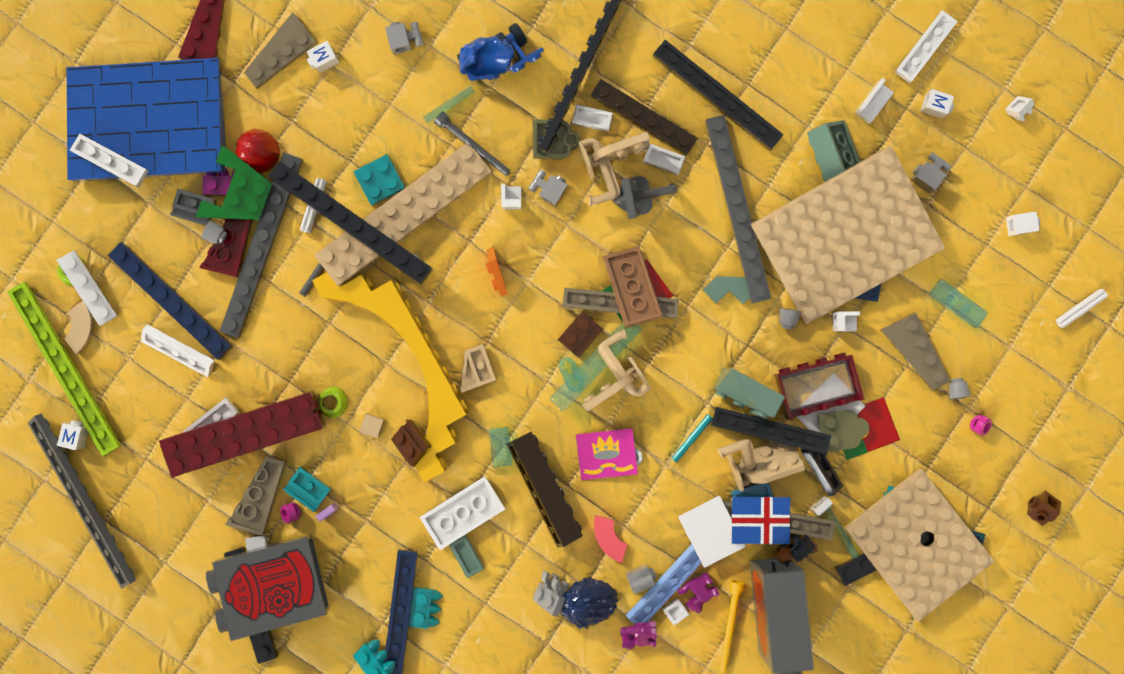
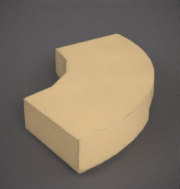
[64,300,93,354]

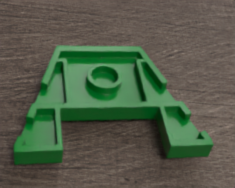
[196,146,272,220]

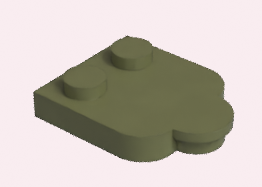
[533,119,580,159]
[817,410,869,452]

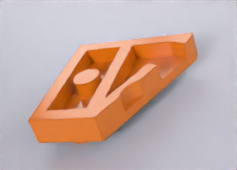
[486,248,508,296]

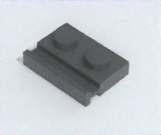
[170,189,217,226]

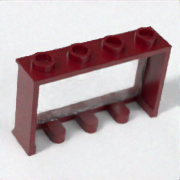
[774,352,865,419]

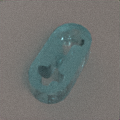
[559,357,584,392]

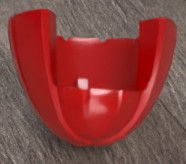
[236,129,280,173]

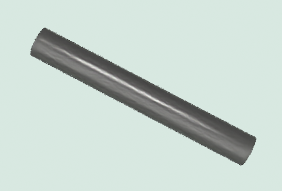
[299,262,324,297]

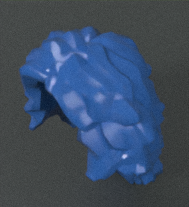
[459,35,514,81]

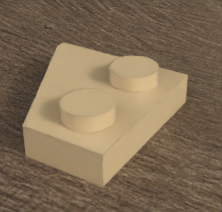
[461,344,496,393]

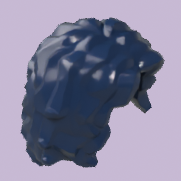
[560,577,618,629]

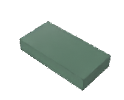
[449,535,484,578]

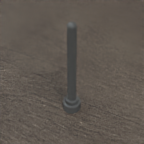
[434,111,510,176]

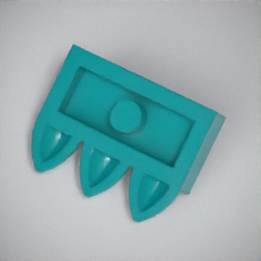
[408,587,443,629]
[353,640,395,674]

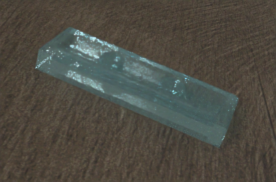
[928,279,988,328]

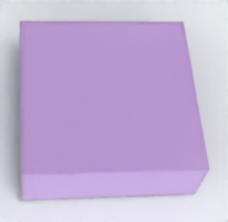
[316,503,339,521]

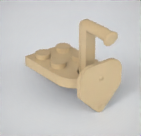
[578,132,650,207]
[582,328,651,412]
[717,440,805,491]

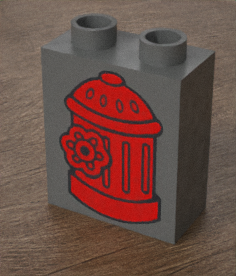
[206,534,330,641]
[749,558,814,674]

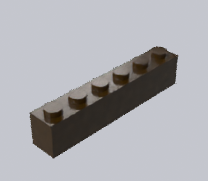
[506,432,583,548]

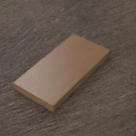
[603,246,663,329]

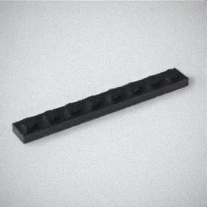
[653,40,784,151]

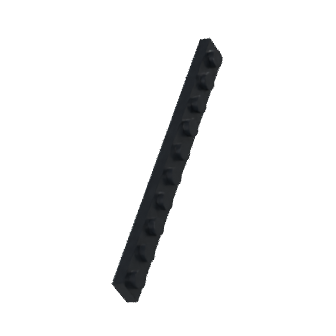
[537,0,622,156]
[268,161,433,285]

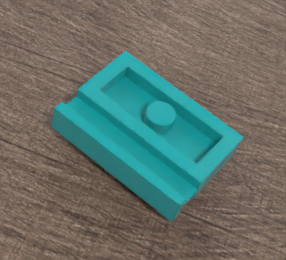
[283,467,332,512]

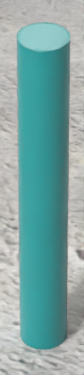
[671,414,713,463]

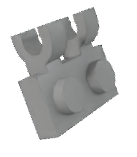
[532,571,569,617]

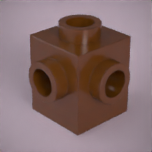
[1027,491,1061,526]

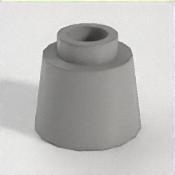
[201,220,227,244]
[779,308,801,330]
[949,378,971,400]

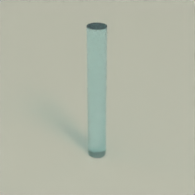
[423,86,474,123]
[824,507,859,559]

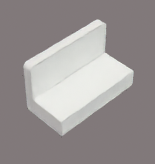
[855,78,894,124]

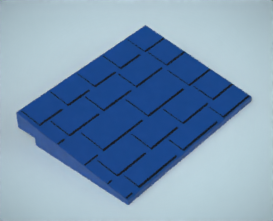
[66,58,226,181]

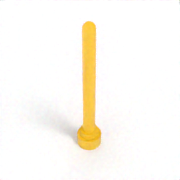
[720,580,746,674]

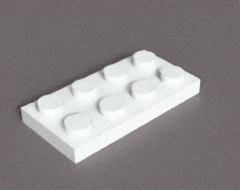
[419,476,506,550]

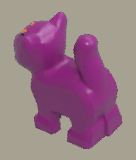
[677,572,720,613]
[620,621,657,650]

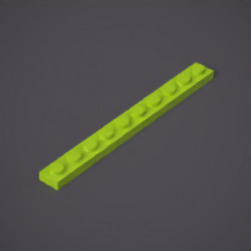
[7,282,121,456]

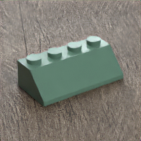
[807,120,860,182]

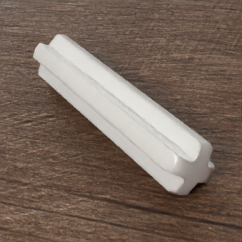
[300,178,327,233]
[1055,289,1108,328]

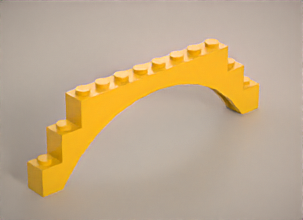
[312,272,469,483]

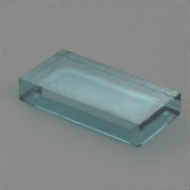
[489,427,512,467]

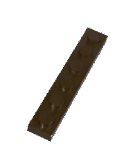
[590,79,697,156]

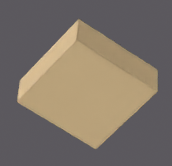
[359,414,384,438]

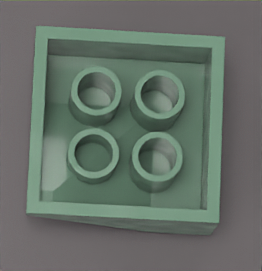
[713,368,785,419]

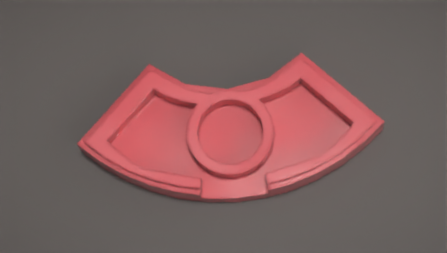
[594,514,627,563]

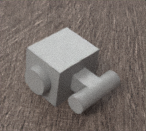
[385,22,423,55]
[911,152,951,193]
[528,169,568,207]
[626,564,657,594]

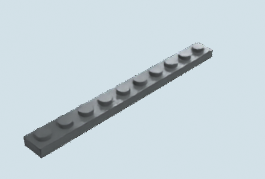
[705,115,771,304]
[219,152,303,338]
[28,413,136,589]

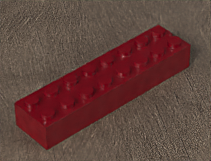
[159,390,325,478]

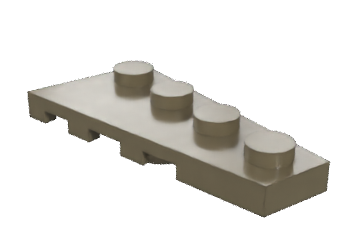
[244,12,317,89]
[880,313,950,390]
[225,456,286,536]

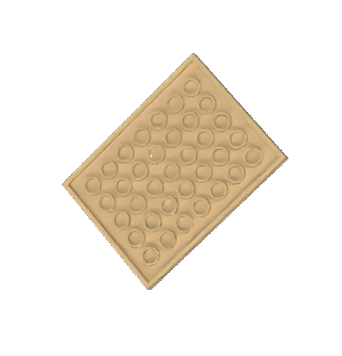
[750,146,945,324]

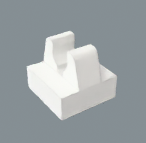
[1005,96,1035,121]

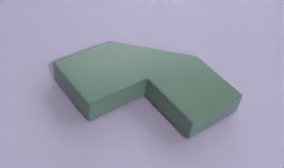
[703,276,750,304]

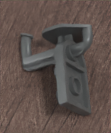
[612,176,678,219]

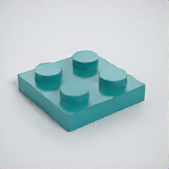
[353,154,405,206]

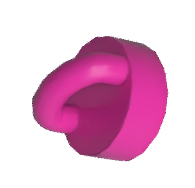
[970,415,992,436]
[280,503,301,524]

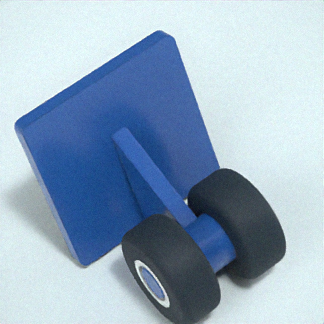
[495,23,544,73]

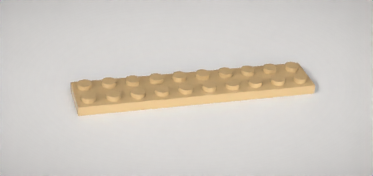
[314,143,492,287]

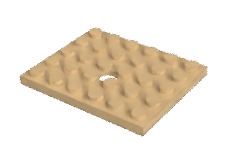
[844,468,995,622]

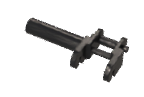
[790,533,815,562]

